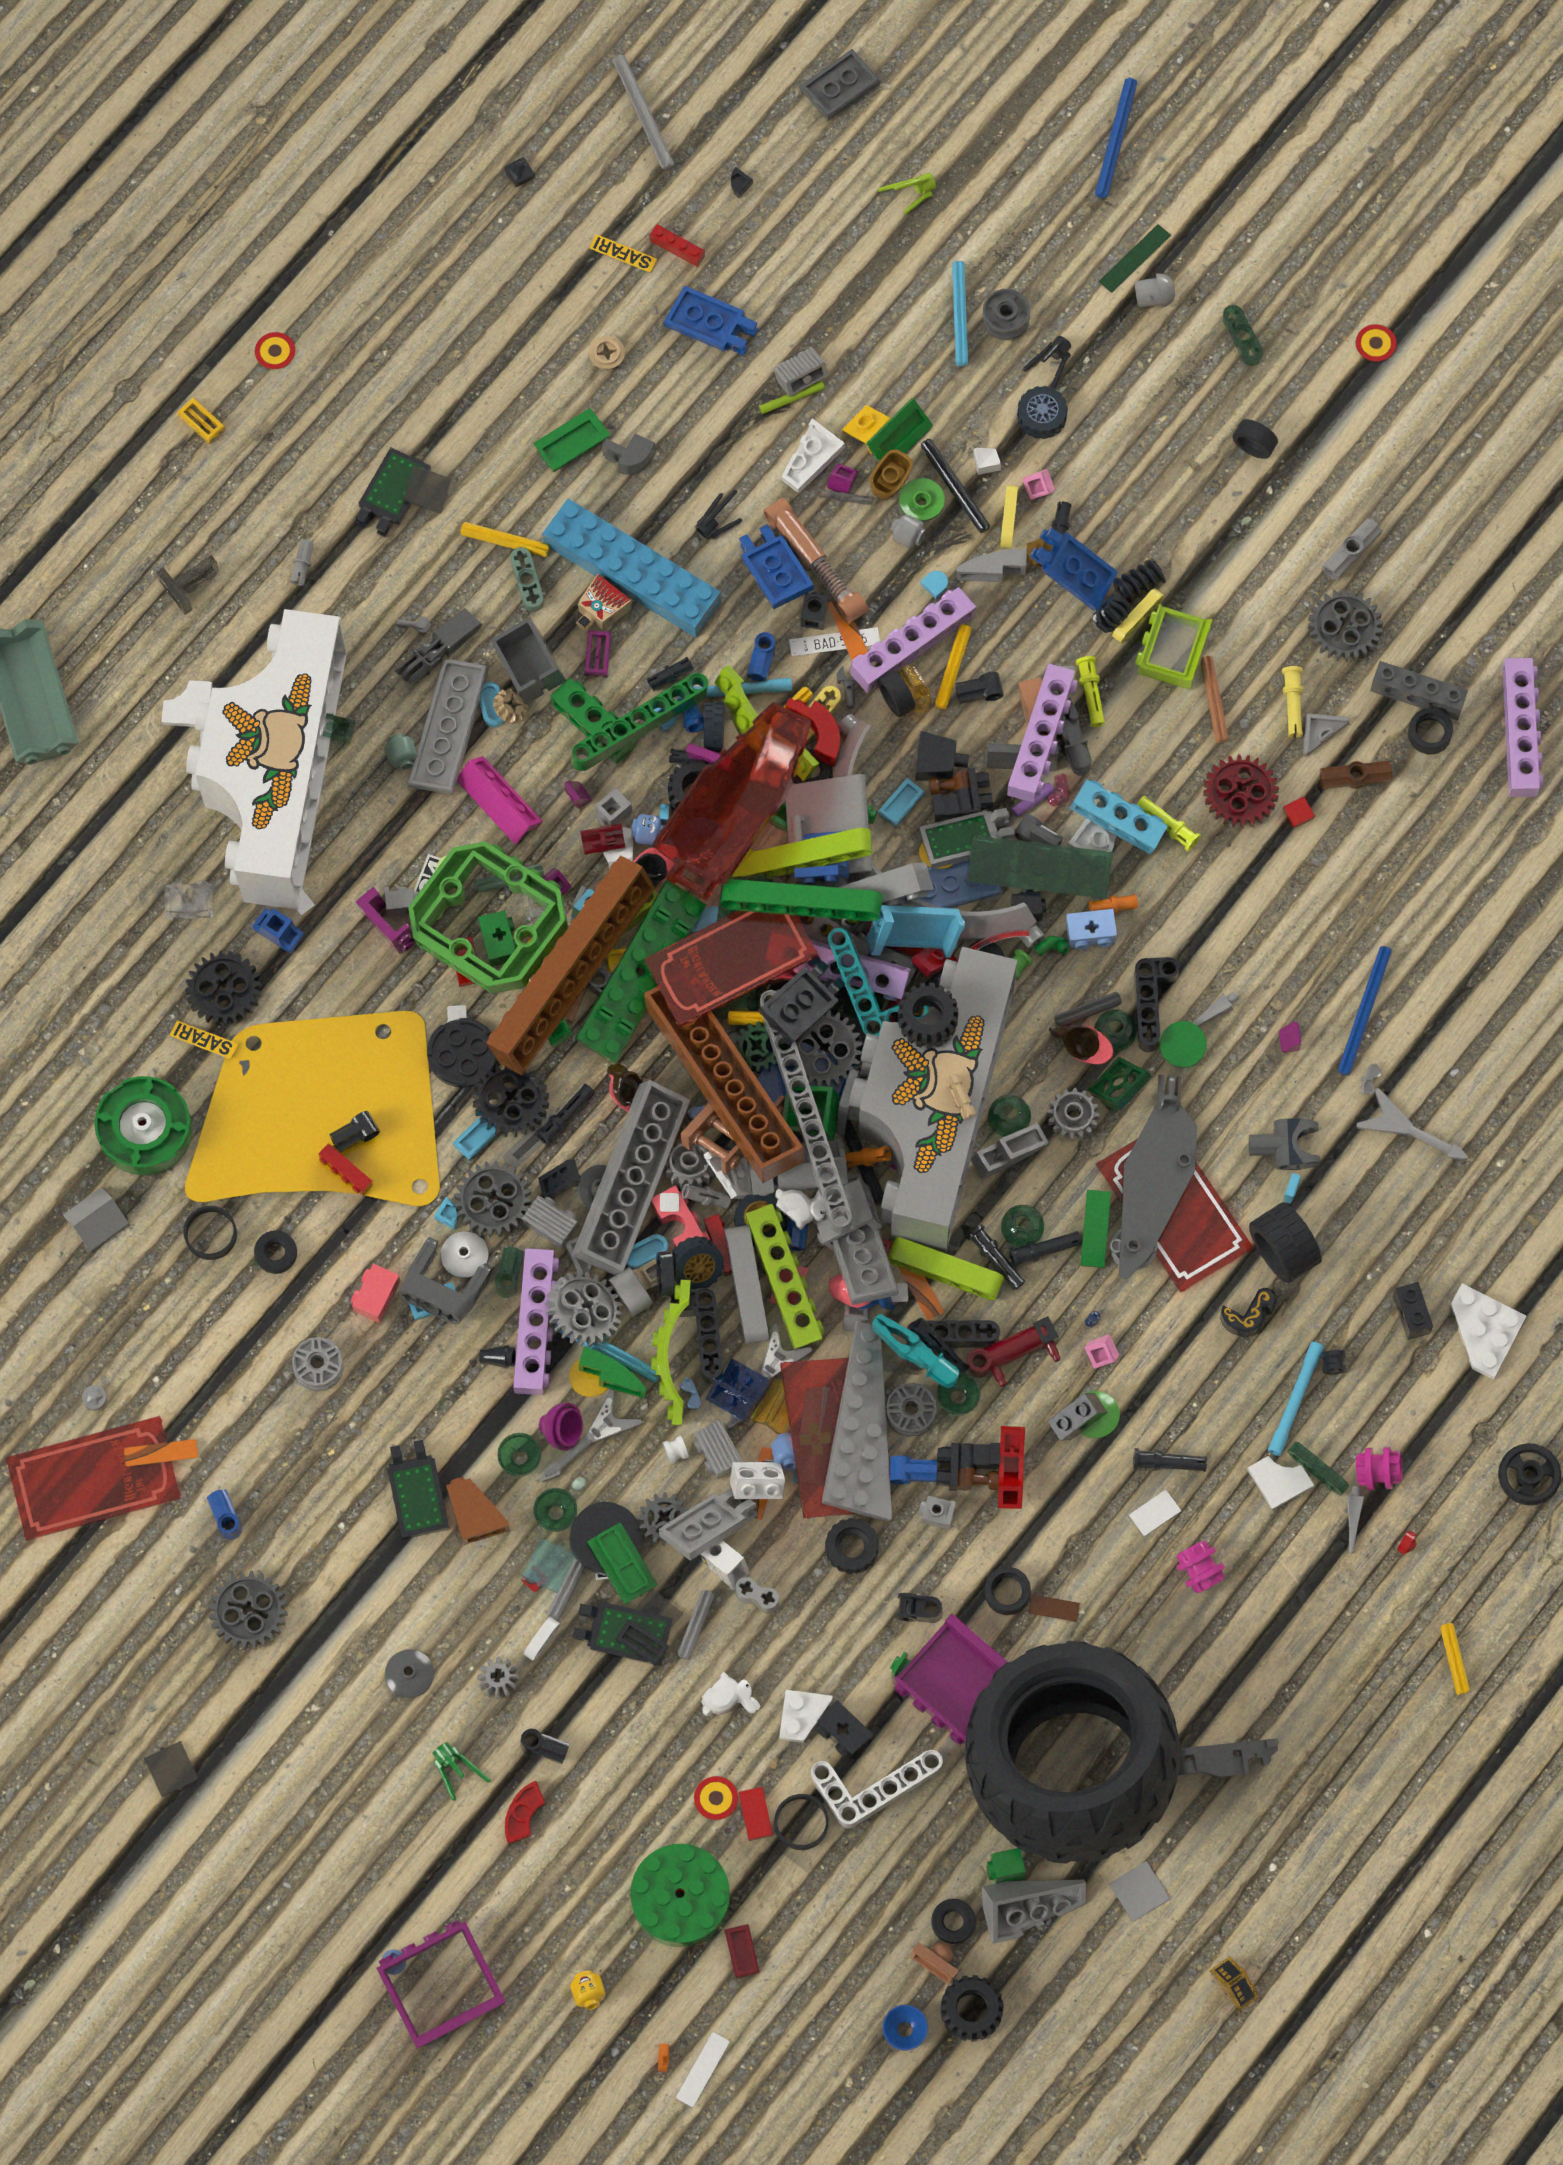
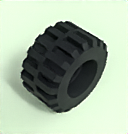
[668,759,726,821]
[898,983,958,1049]
[941,1975,1004,2042]

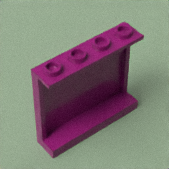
[893,1613,1007,1746]

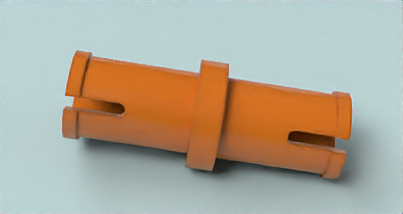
[1089,894,1138,914]
[845,1146,892,1168]

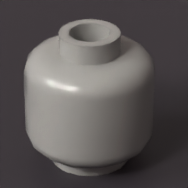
[890,514,926,548]

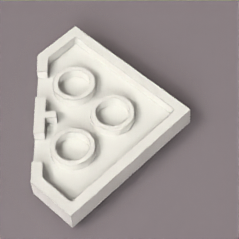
[1450,1283,1526,1380]

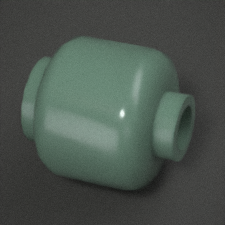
[384,734,418,770]

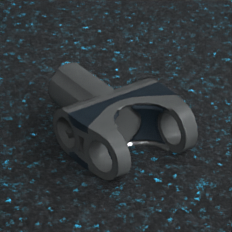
[1249,1118,1321,1170]

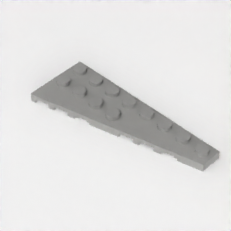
[822,1321,892,1522]

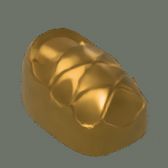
[870,450,913,500]

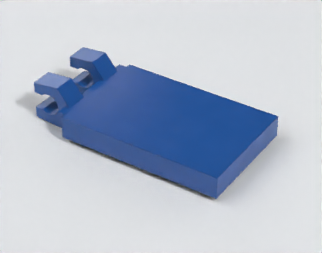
[664,285,758,356]
[739,524,814,609]
[1030,528,1118,611]

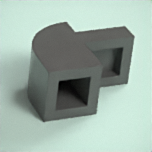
[602,434,656,475]

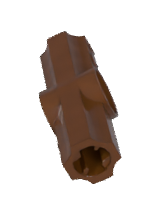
[1320,761,1393,789]

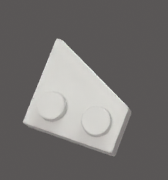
[703,1151,753,1199]
[779,1690,833,1743]

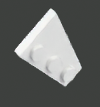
[781,418,846,493]
[1067,789,1124,872]

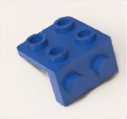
[794,831,849,884]

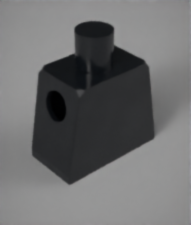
[915,731,969,781]

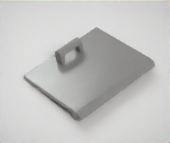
[785,774,872,883]

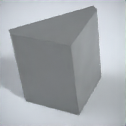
[63,1187,129,1252]

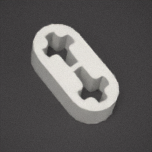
[524,1617,560,1661]

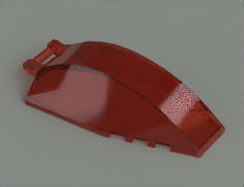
[652,702,811,900]

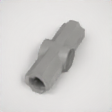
[1322,518,1382,580]

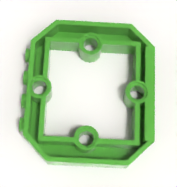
[408,841,568,994]

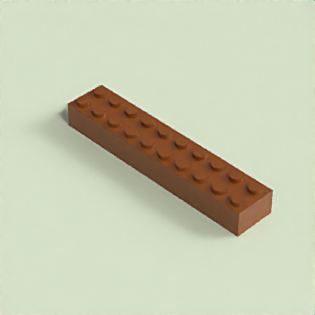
[486,855,655,1075]
[644,973,804,1183]

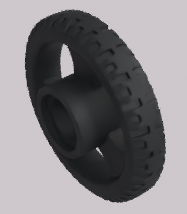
[1498,1443,1562,1506]

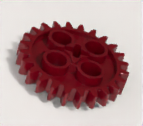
[1203,754,1279,829]

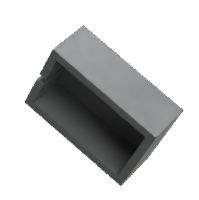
[490,617,566,704]

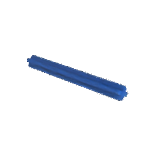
[1095,77,1138,199]
[1338,946,1392,1076]

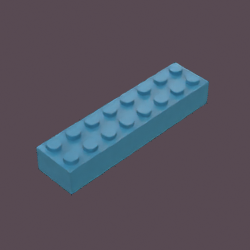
[542,498,721,638]

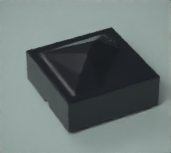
[504,157,535,188]

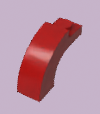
[784,698,840,767]
[998,1426,1025,1509]

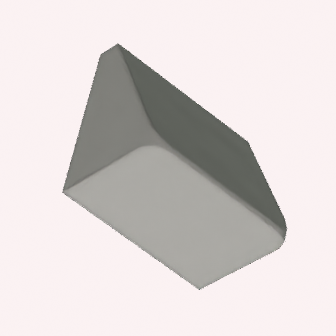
[843,1304,869,1331]

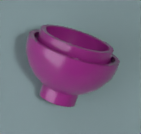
[539,1402,583,1451]

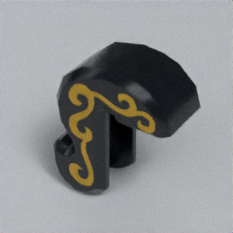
[1220,1288,1277,1337]

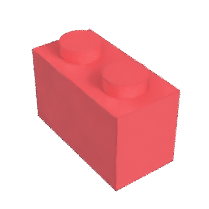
[351,1264,401,1323]

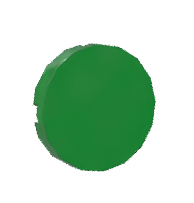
[1160,1021,1206,1068]

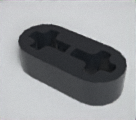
[656,1251,675,1297]

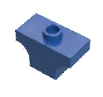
[252,908,304,954]

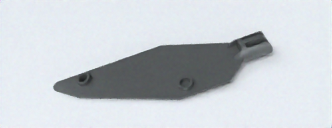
[1119,1074,1197,1279]

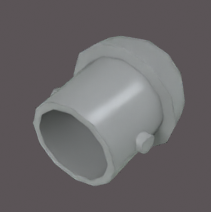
[1134,273,1175,308]

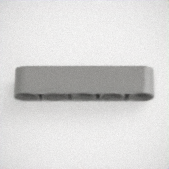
[725,1225,769,1344]

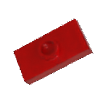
[911,948,957,977]

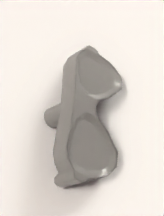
[1360,1064,1382,1094]

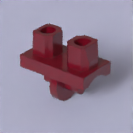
[580,824,626,855]

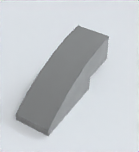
[956,549,1027,583]
[971,1123,1049,1180]

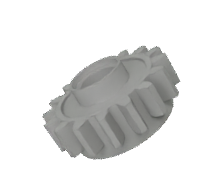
[1047,1088,1100,1141]
[664,1142,714,1190]

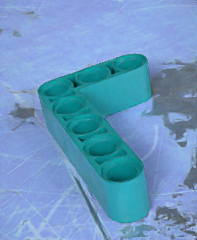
[828,927,930,1036]

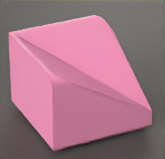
[1022,469,1055,500]
[1085,1334,1119,1369]

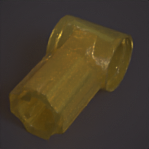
[898,665,931,713]

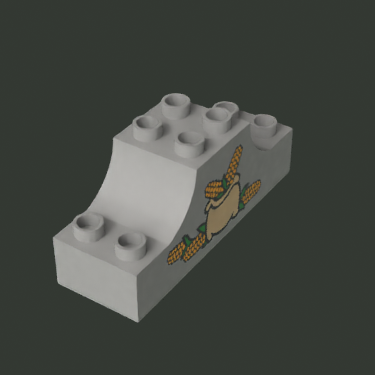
[848,947,1018,1253]

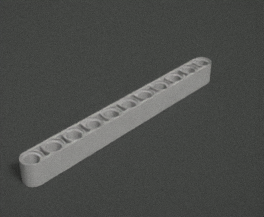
[760,990,852,1234]

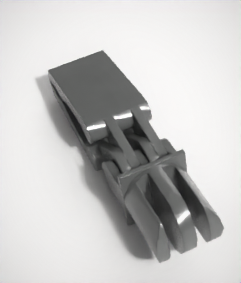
[395,608,482,686]
[1051,691,1092,776]

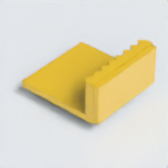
[842,405,891,454]

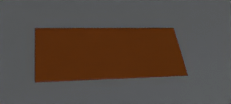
[1029,1595,1080,1622]

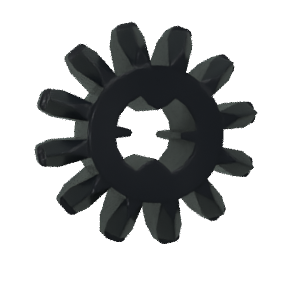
[1092,594,1131,633]

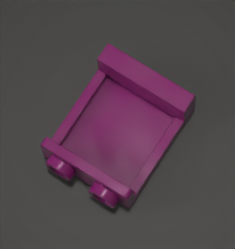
[356,887,415,954]

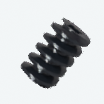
[1113,559,1166,602]

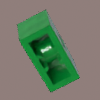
[478,910,517,967]
[986,1848,1026,1884]

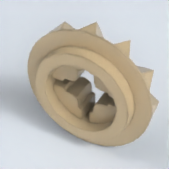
[589,336,625,371]
[493,688,529,724]

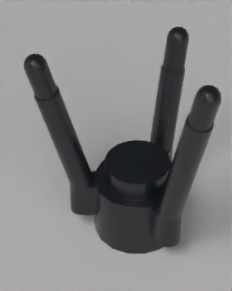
[1023,336,1071,388]
[695,489,742,539]

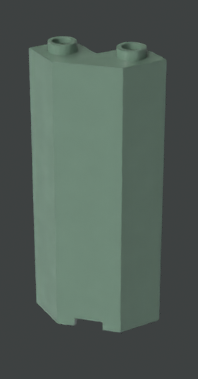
[0,619,79,765]

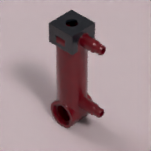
[967,1316,1061,1387]

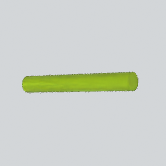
[759,380,825,414]

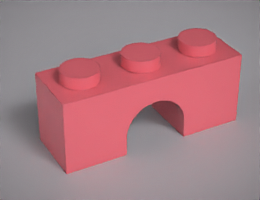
[651,1185,710,1248]

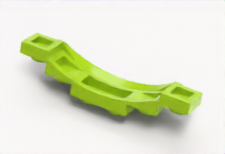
[714,665,819,781]
[651,1280,691,1426]

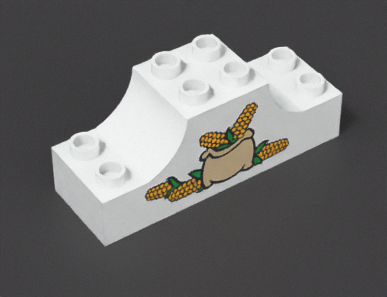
[186,609,347,910]

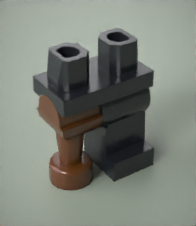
[929,768,993,822]
[936,1443,1000,1491]

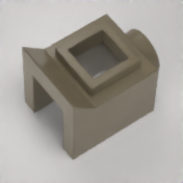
[633,1258,658,1295]

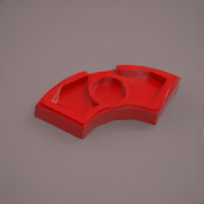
[505,1781,545,1845]

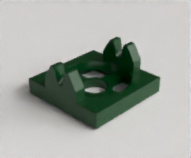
[1088,1057,1152,1113]

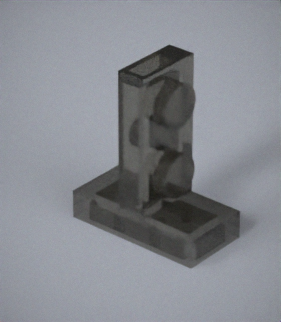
[156,555,219,615]

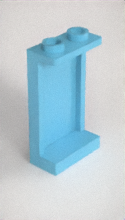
[866,905,965,958]

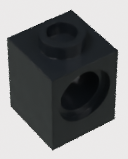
[800,592,828,630]

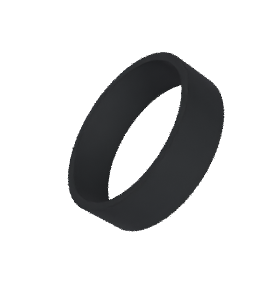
[183,1206,237,1260]
[774,1794,829,1850]

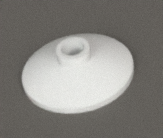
[441,1231,488,1278]

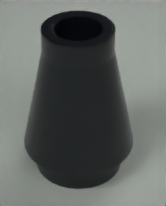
[479,1345,516,1369]

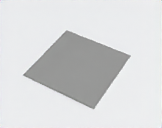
[1109,1861,1170,1922]

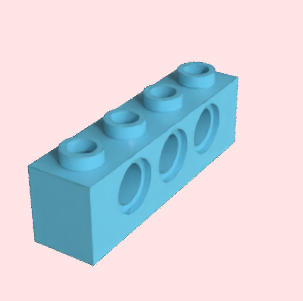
[1069,779,1167,855]

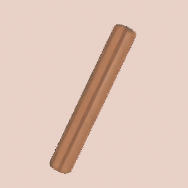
[1200,656,1228,743]

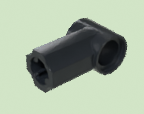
[955,672,1004,704]
[329,1111,380,1153]
[520,1728,570,1764]

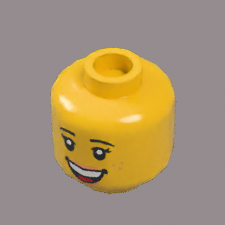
[570,1970,606,2010]

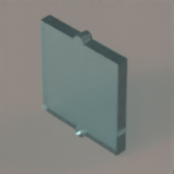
[522,1538,575,1593]

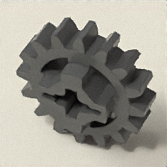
[638,1492,689,1546]

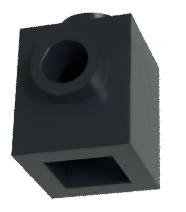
[1011,889,1046,921]

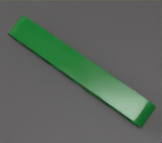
[571,673,708,771]
[720,879,883,921]

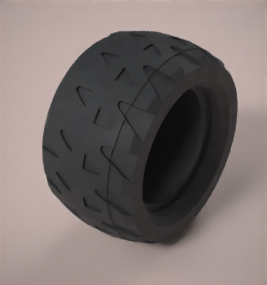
[964,1641,1180,1864]

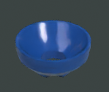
[882,2005,928,2051]

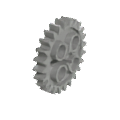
[545,1271,623,1347]

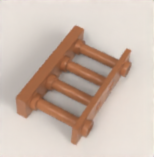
[681,1095,785,1175]

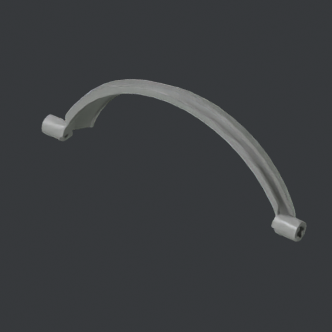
[833,714,1045,949]

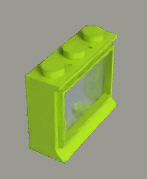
[1135,604,1212,690]

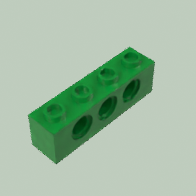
[550,677,636,764]

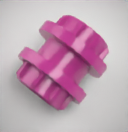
[1356,1447,1403,1490]
[1176,1541,1225,1593]

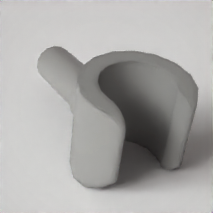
[397,616,431,634]

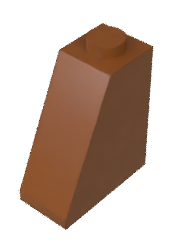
[446,1477,510,1545]

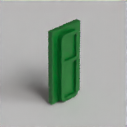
[866,398,933,462]
[533,408,611,472]
[587,1522,658,1605]

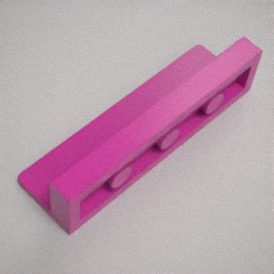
[457,756,543,844]

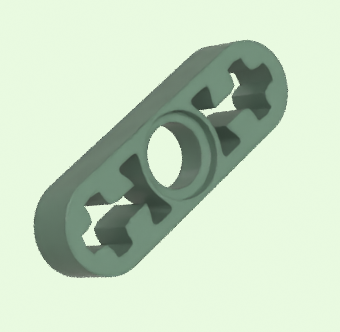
[510,547,544,612]

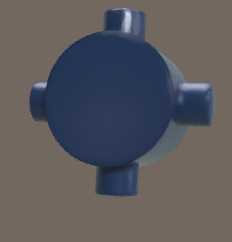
[1085,1311,1101,1328]

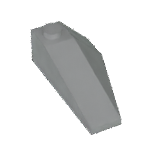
[982,1880,1086,1944]

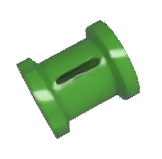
[1012,949,1033,980]

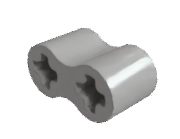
[609,1267,653,1317]
[735,1577,779,1614]

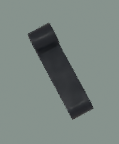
[1134,957,1180,1053]
[670,1288,723,1384]
[906,1320,1000,1371]

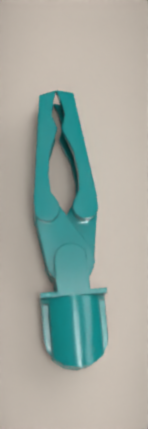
[872,1314,959,1388]

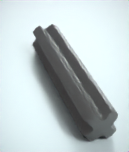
[1054,992,1122,1027]

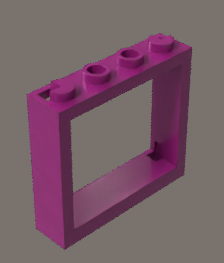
[376,1920,506,2048]

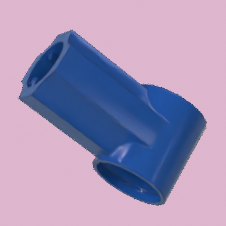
[747,632,775,682]
[787,1218,809,1251]
[889,1456,937,1484]
[207,1489,242,1540]

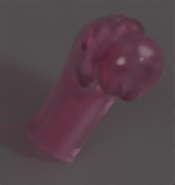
[1048,774,1070,806]

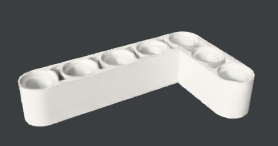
[811,1750,943,1829]

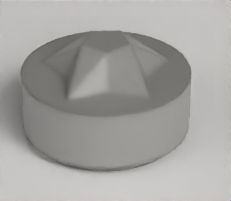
[82,1385,107,1411]

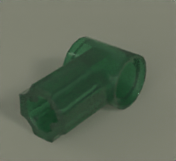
[495,1247,524,1298]

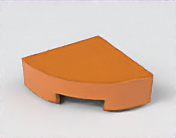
[658,2043,670,2072]

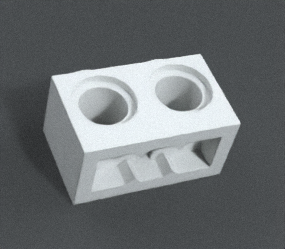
[730,1462,785,1499]

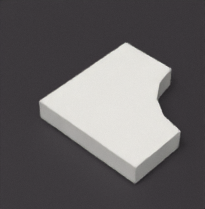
[161,680,213,727]
[1247,1456,1314,1510]

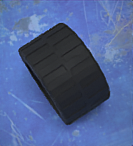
[1249,1202,1322,1283]

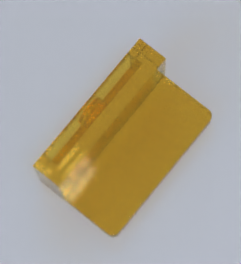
[751,1379,805,1435]

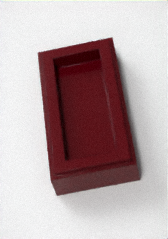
[724,1924,760,1979]

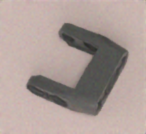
[398,1237,494,1325]

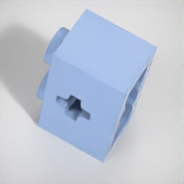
[1066,909,1117,950]

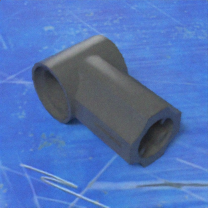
[1014,814,1063,856]

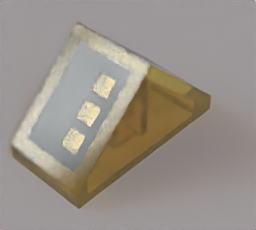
[1210,1956,1259,2011]

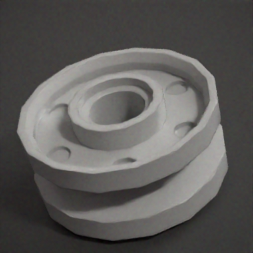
[292,1337,344,1391]

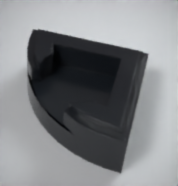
[731,167,753,198]

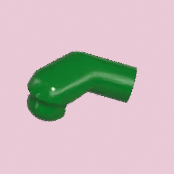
[1034,936,1070,957]

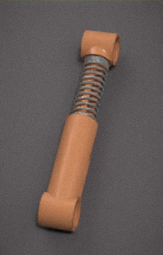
[763,497,869,624]

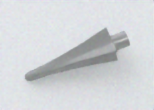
[1193,992,1238,1027]
[1346,1486,1364,1554]

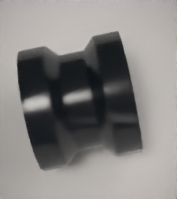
[1321,1350,1347,1375]

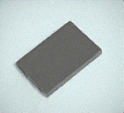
[800,49,880,121]
[987,743,1058,771]

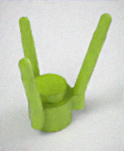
[878,172,936,214]

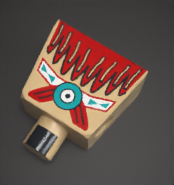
[576,574,632,632]

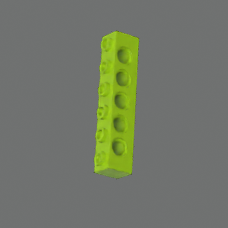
[744,1204,825,1350]

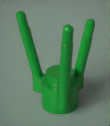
[432,1742,491,1801]

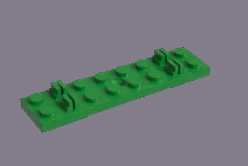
[575,880,707,1064]

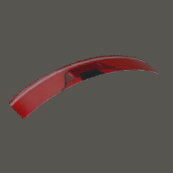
[956,930,1030,962]

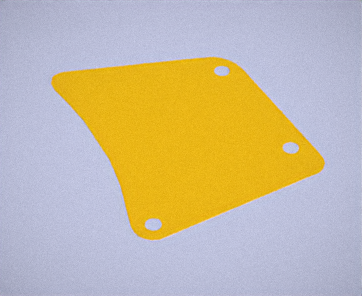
[185,1011,440,1206]

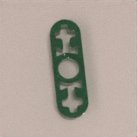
[1222,305,1263,366]
[1287,1442,1349,1496]

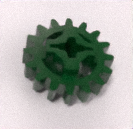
[735,1021,786,1074]

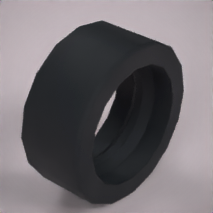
[1232,419,1278,459]
[878,671,916,717]
[1408,708,1453,755]
[984,1566,1031,1615]

